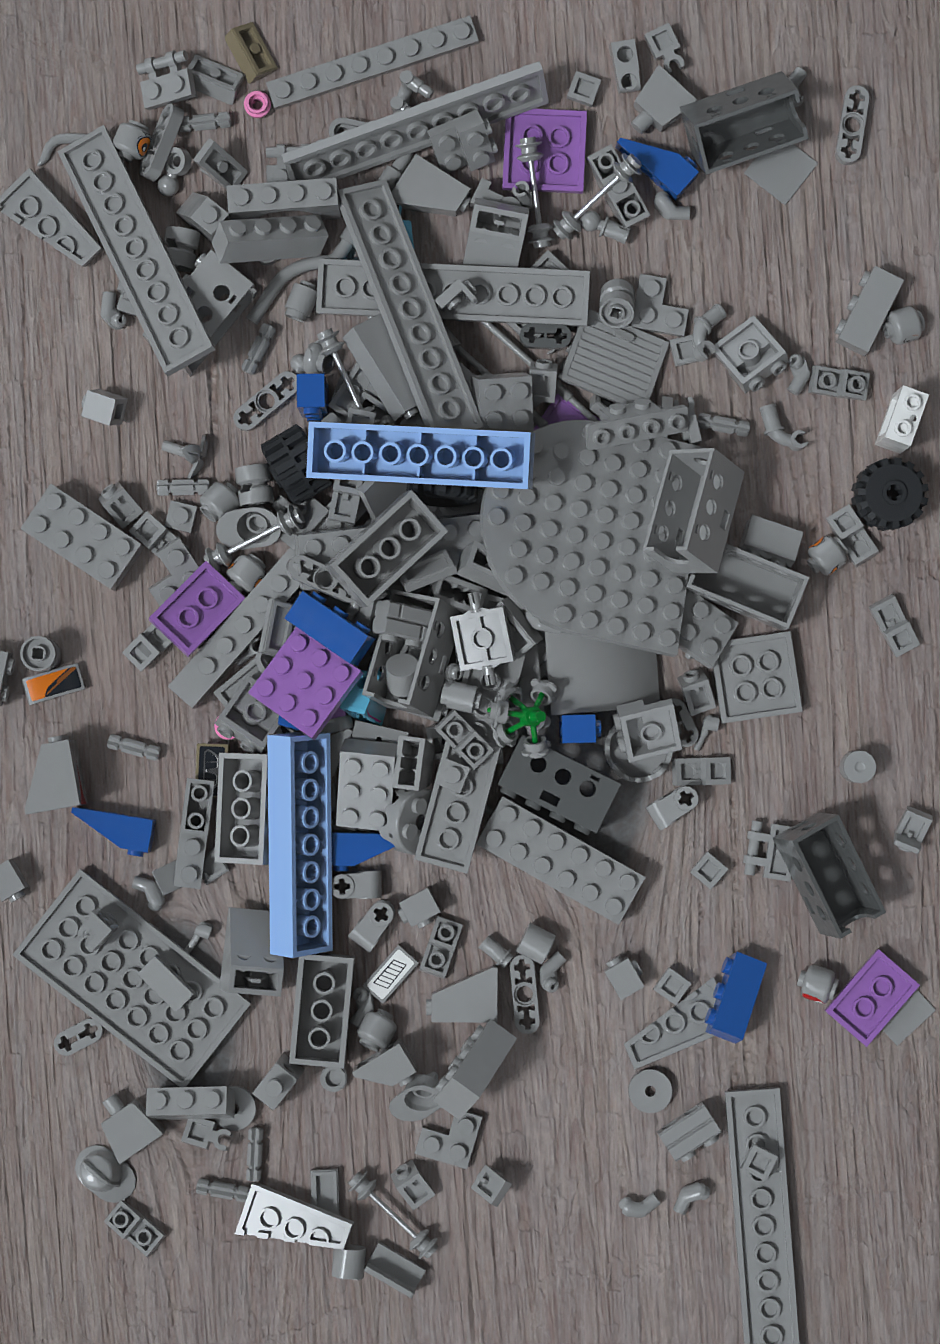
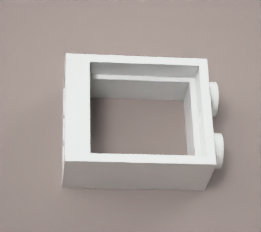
[875,385,929,454]

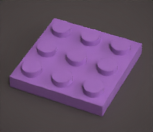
[502,109,587,194]
[248,627,363,741]

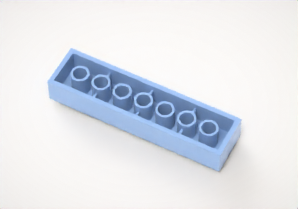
[306,422,535,489]
[267,731,333,958]

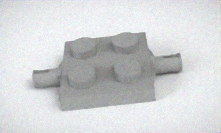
[450,591,516,686]

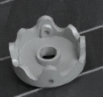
[604,725,673,783]
[379,788,432,855]

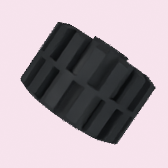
[261,424,332,506]
[851,457,929,531]
[406,483,478,507]

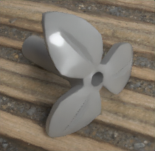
[162,435,208,479]

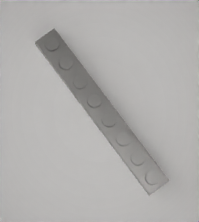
[266,16,479,110]

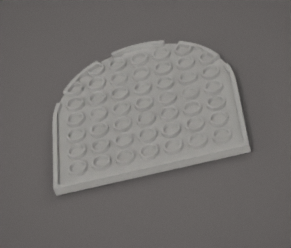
[480,420,705,657]

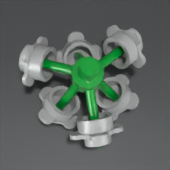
[487,679,557,759]

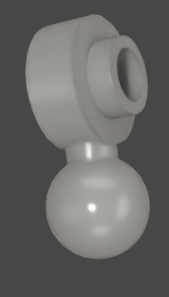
[157,147,191,196]

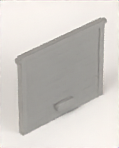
[557,309,669,404]

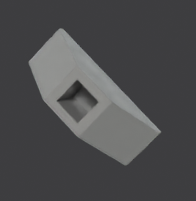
[587,144,650,229]

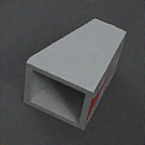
[25,735,88,815]

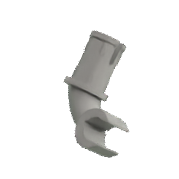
[693,304,726,362]
[759,404,808,451]

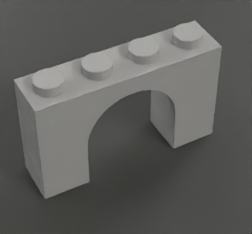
[226,178,341,220]

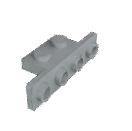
[585,398,688,451]

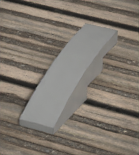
[328,408,376,525]

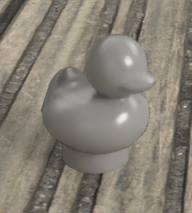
[290,342,335,374]

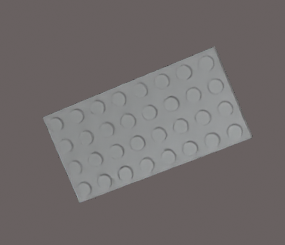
[12,869,251,1087]

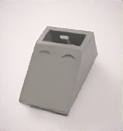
[463,198,529,268]
[219,907,284,997]

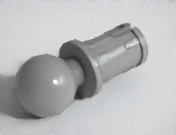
[580,210,631,244]

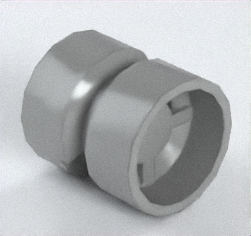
[164,226,201,272]
[599,279,635,329]
[235,464,275,507]
[20,636,61,672]

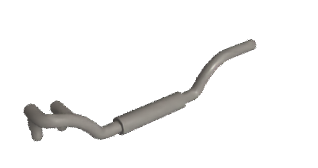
[246,70,434,325]

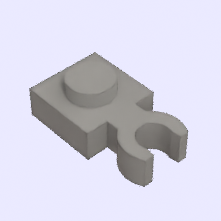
[644,23,684,75]
[181,1119,233,1151]

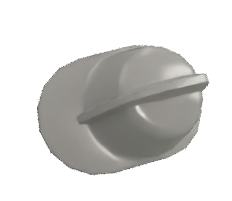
[216,505,281,550]
[389,1072,442,1121]
[75,1145,136,1203]

